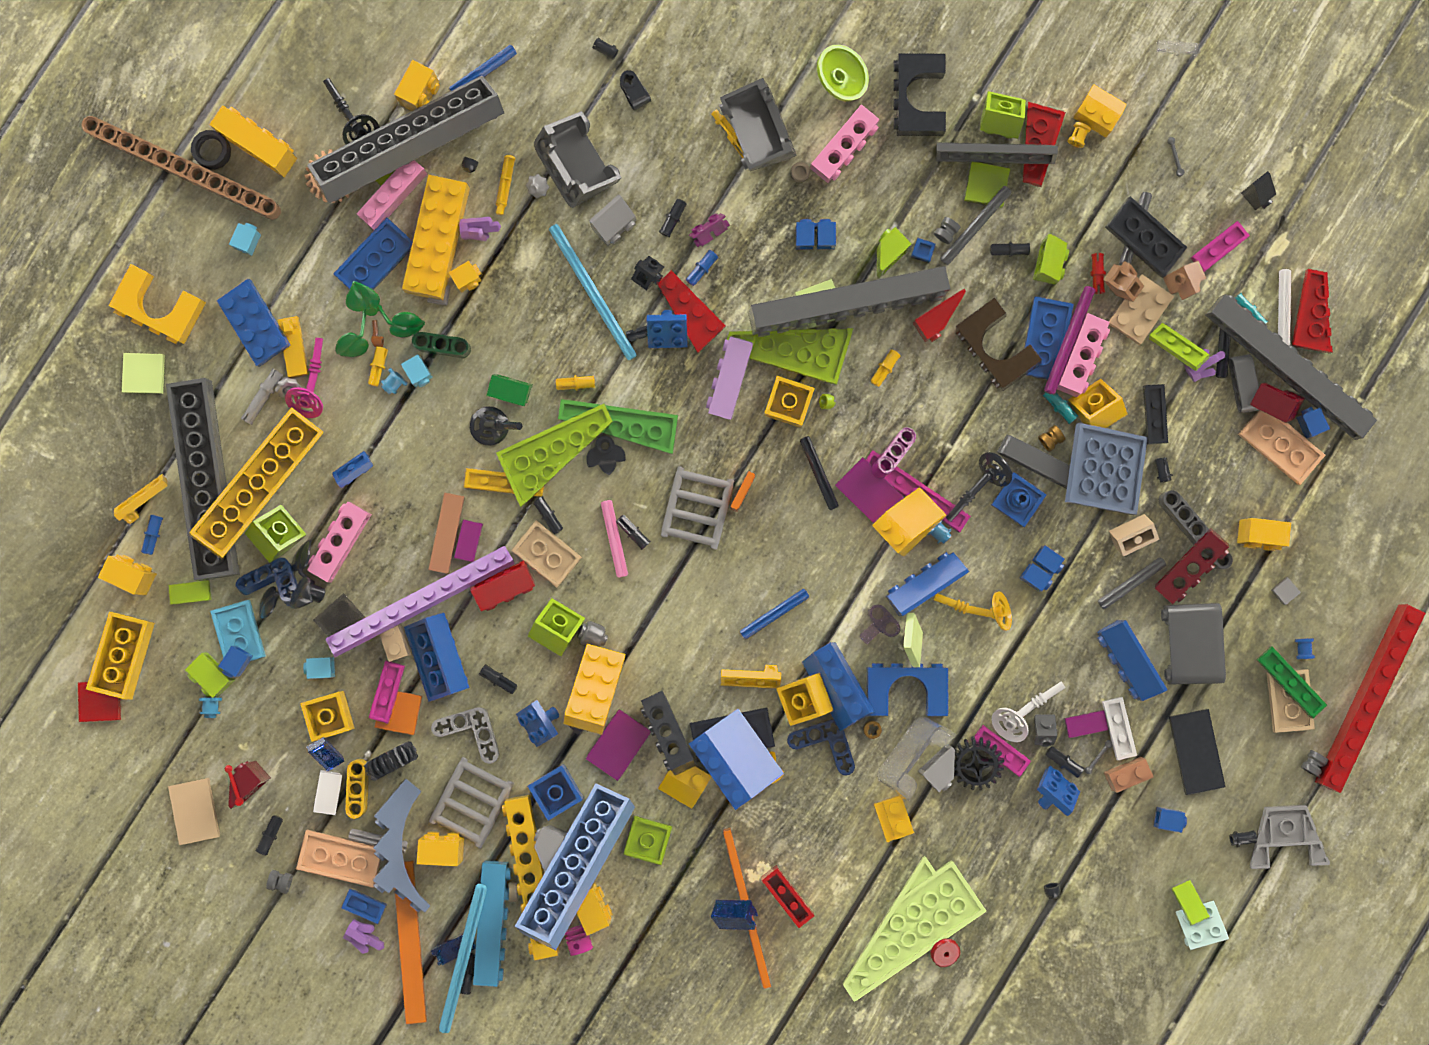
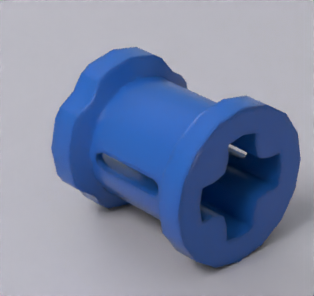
[1295,638,1315,659]

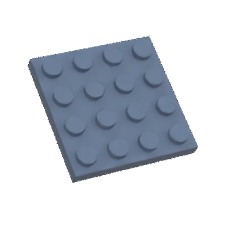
[1065,423,1148,515]

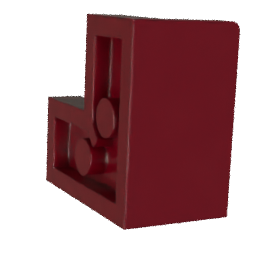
[1250,382,1305,423]

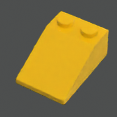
[872,487,947,557]

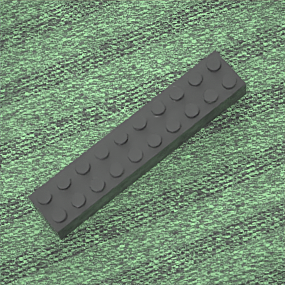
[307,76,504,204]
[748,266,950,337]
[166,378,240,581]

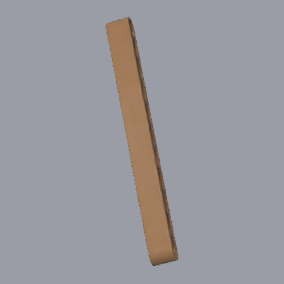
[82,116,281,220]

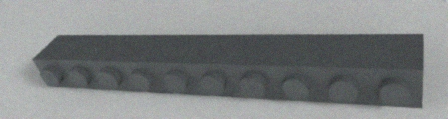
[1205,294,1377,440]

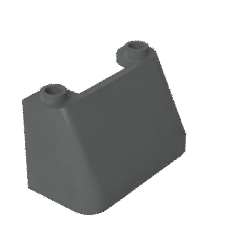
[719,78,797,172]
[534,111,622,208]
[1161,603,1226,685]

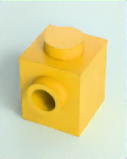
[449,261,482,293]

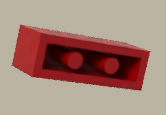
[470,560,535,611]
[761,865,815,928]

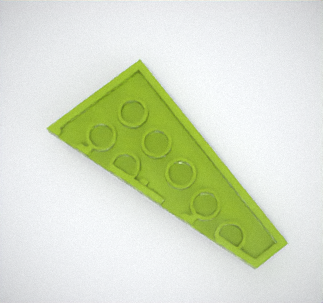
[724,328,854,385]
[496,404,613,507]

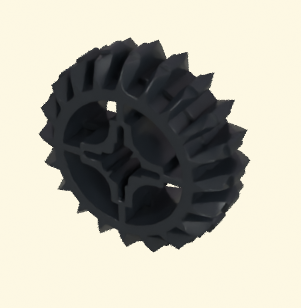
[954,737,1004,791]
[364,741,418,781]

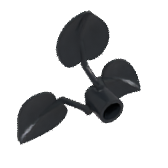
[259,540,325,619]

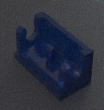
[711,900,758,930]
[431,932,476,966]

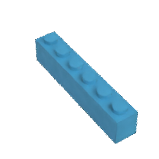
[473,861,511,987]

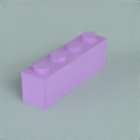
[706,336,753,420]

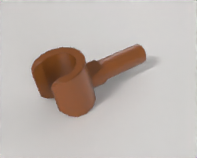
[371,320,384,347]

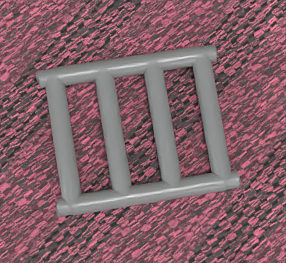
[661,466,734,550]
[429,757,514,848]

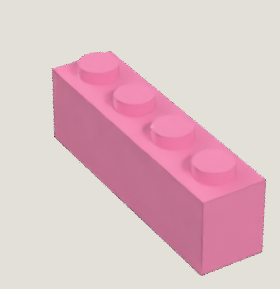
[357,160,427,230]

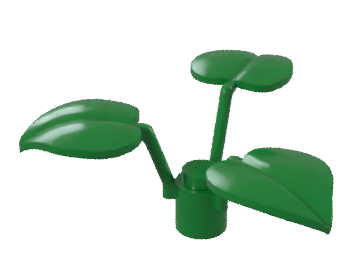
[335,281,425,357]

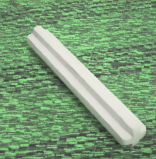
[1278,269,1291,345]

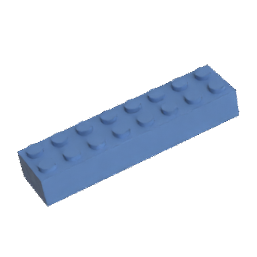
[515,784,635,950]

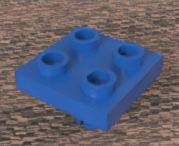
[647,310,688,348]
[991,472,1047,527]
[516,700,559,747]
[1037,765,1080,816]

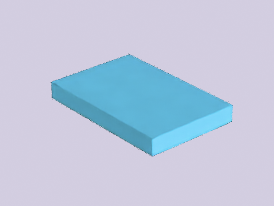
[210,600,266,661]

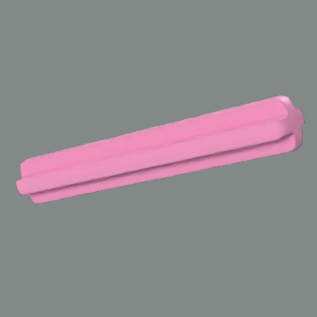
[601,500,628,578]

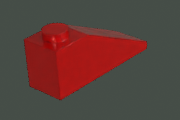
[913,289,966,342]

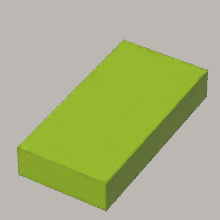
[168,580,212,605]
[1171,880,1210,926]

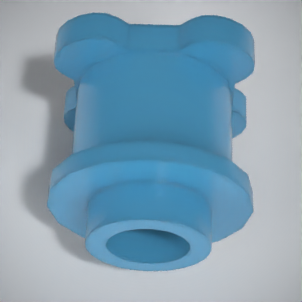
[381,368,408,394]
[927,520,952,544]
[199,698,222,718]

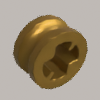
[863,720,882,739]

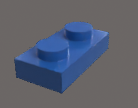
[332,451,373,488]
[341,889,387,924]

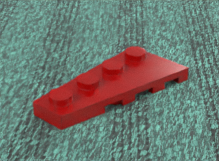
[1023,102,1066,187]
[1292,269,1333,354]
[657,270,726,354]

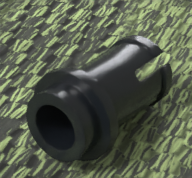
[592,37,619,60]
[1154,457,1173,483]
[1229,830,1257,848]

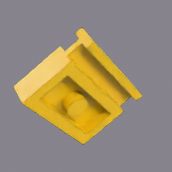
[874,794,914,842]

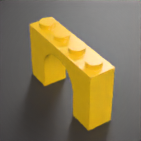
[109,264,206,344]

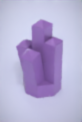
[459,217,501,241]
[1184,349,1225,382]
[343,919,384,954]

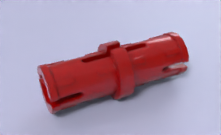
[1090,253,1106,294]

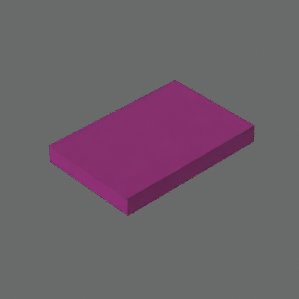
[835,457,904,523]
[585,709,651,781]

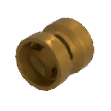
[1038,425,1066,452]

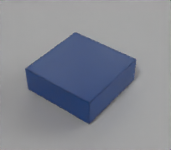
[911,238,936,263]

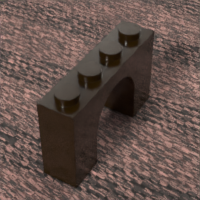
[955,297,1042,391]

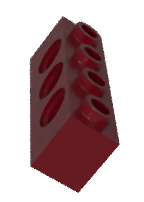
[1155,528,1229,604]

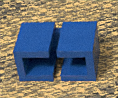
[795,219,836,250]
[1020,545,1065,592]

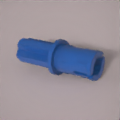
[686,250,719,286]
[141,515,163,555]

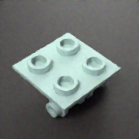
[1176,901,1229,950]

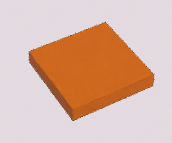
[730,471,755,512]
[374,691,422,735]

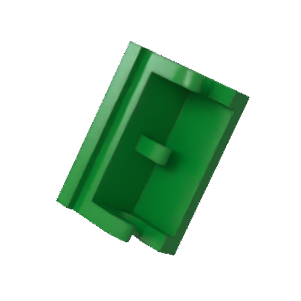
[486,374,533,406]

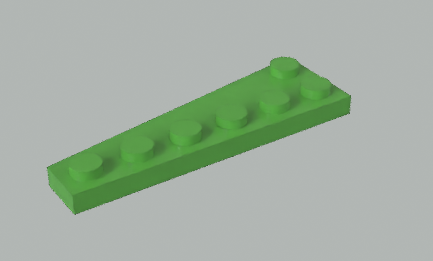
[558,399,678,454]

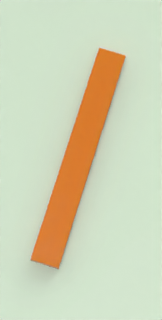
[723,828,771,989]
[395,860,427,1024]

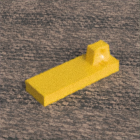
[278,316,309,378]
[114,474,168,524]
[721,665,781,688]

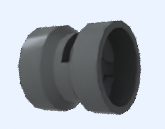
[934,217,961,244]
[1301,750,1329,777]
[266,870,293,894]

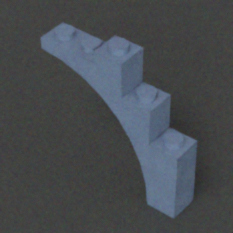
[373,778,430,912]

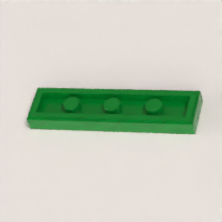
[1256,646,1327,719]

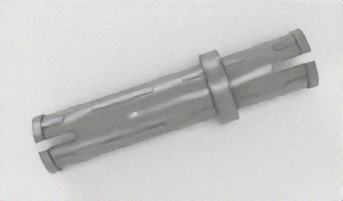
[241,368,283,425]

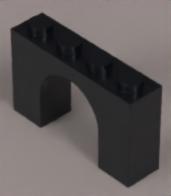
[893,53,946,136]

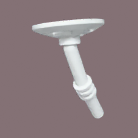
[991,682,1066,742]

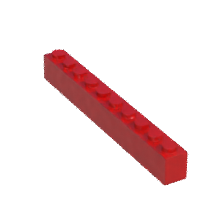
[1315,604,1426,793]

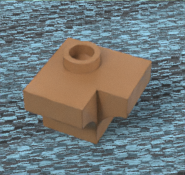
[1104,261,1144,302]
[1163,261,1207,300]

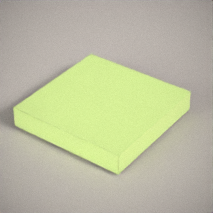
[122,353,165,394]
[904,613,923,668]

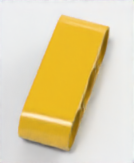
[345,759,369,819]

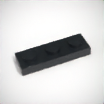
[1143,384,1169,445]

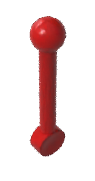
[224,765,244,806]

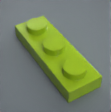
[1149,323,1209,371]

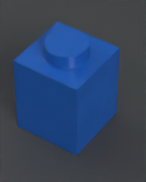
[1296,407,1330,439]
[218,646,253,678]
[1154,807,1187,833]

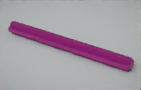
[1044,286,1095,394]

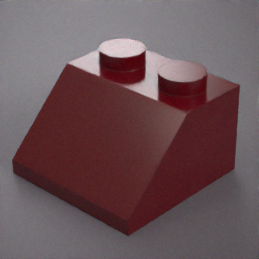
[228,760,271,809]

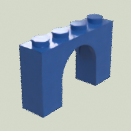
[867,663,948,716]

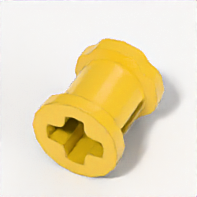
[1068,122,1091,148]

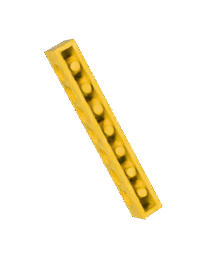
[502,795,560,960]

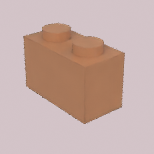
[1104,757,1153,793]

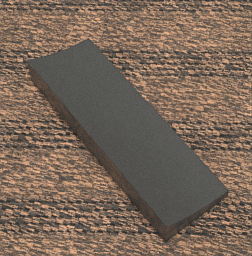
[936,142,1058,164]

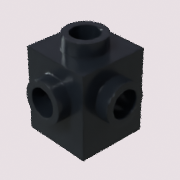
[631,256,664,291]

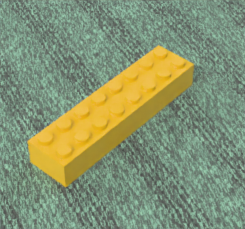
[189,407,324,559]

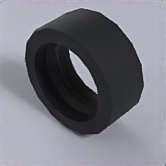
[191,130,231,170]

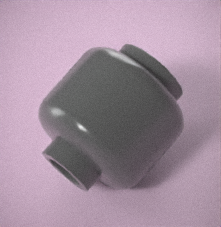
[577,621,608,647]

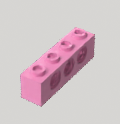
[810,104,879,183]
[1057,313,1110,397]
[307,502,372,583]

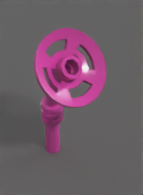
[285,337,323,418]

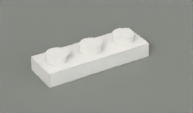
[1102,697,1137,760]

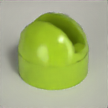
[819,394,836,410]

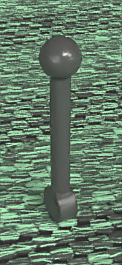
[1167,137,1185,177]
[1085,740,1113,774]

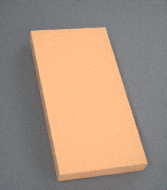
[1238,410,1325,485]
[296,829,381,888]

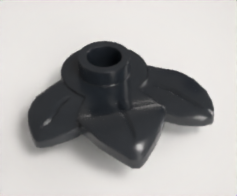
[587,436,626,475]

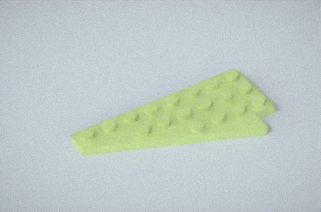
[843,856,986,1002]

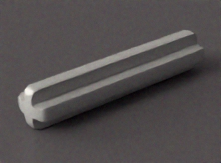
[348,829,408,853]

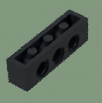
[640,691,697,775]

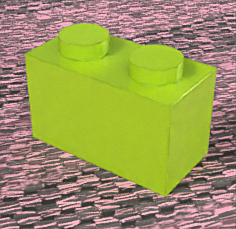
[185,652,235,698]

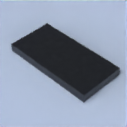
[1105,196,1187,278]
[690,707,775,762]
[1168,709,1226,795]

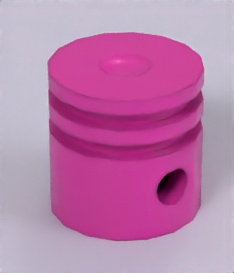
[565,925,593,956]

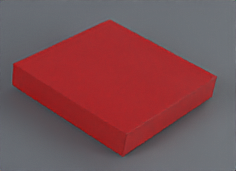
[78,682,121,722]

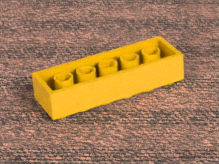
[402,174,470,300]

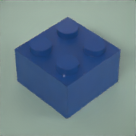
[528,764,584,821]

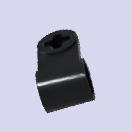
[620,70,651,111]

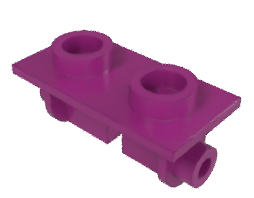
[689,213,730,247]

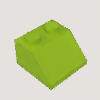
[980,91,1026,139]
[877,227,912,278]
[1033,234,1069,285]
[244,505,306,563]
[527,598,585,657]

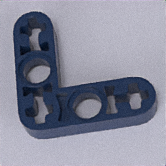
[235,557,297,606]
[787,719,855,776]

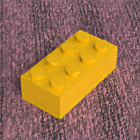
[209,105,297,178]
[86,611,155,700]
[563,644,625,735]

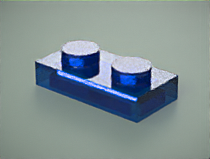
[307,737,345,772]

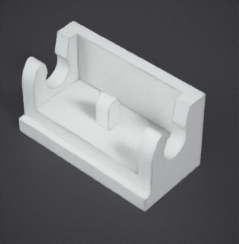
[313,770,342,815]

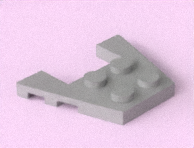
[1250,805,1330,869]

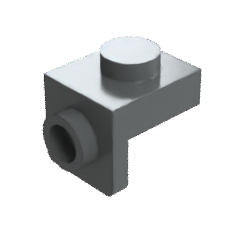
[1034,715,1057,747]

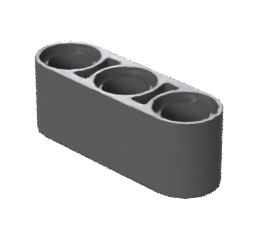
[1229,354,1259,413]

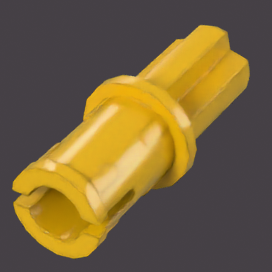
[368,347,388,387]
[871,349,901,387]
[556,375,595,391]

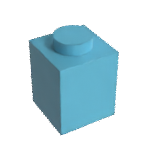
[229,223,261,256]
[401,355,433,387]
[303,657,335,679]

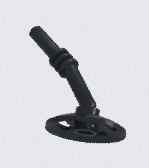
[323,78,380,145]
[470,406,523,446]
[946,452,1012,522]

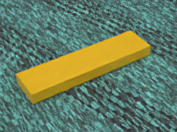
[464,468,544,497]

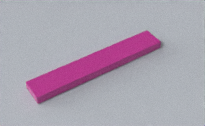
[866,450,971,533]

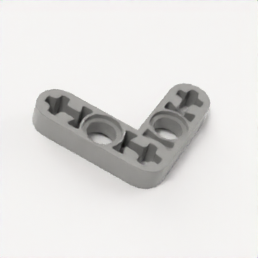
[431,707,500,764]

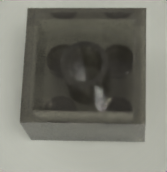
[313,593,366,637]

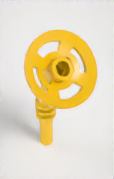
[933,591,1012,631]

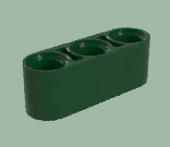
[412,332,471,358]

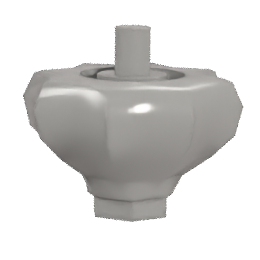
[526,174,550,198]
[275,377,301,398]

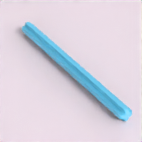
[549,224,636,360]
[439,884,487,1033]

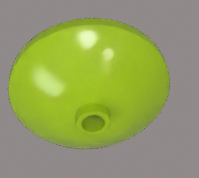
[817,45,869,102]

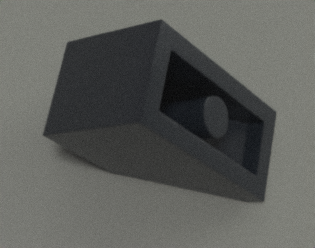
[1241,171,1276,211]

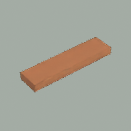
[428,493,465,574]

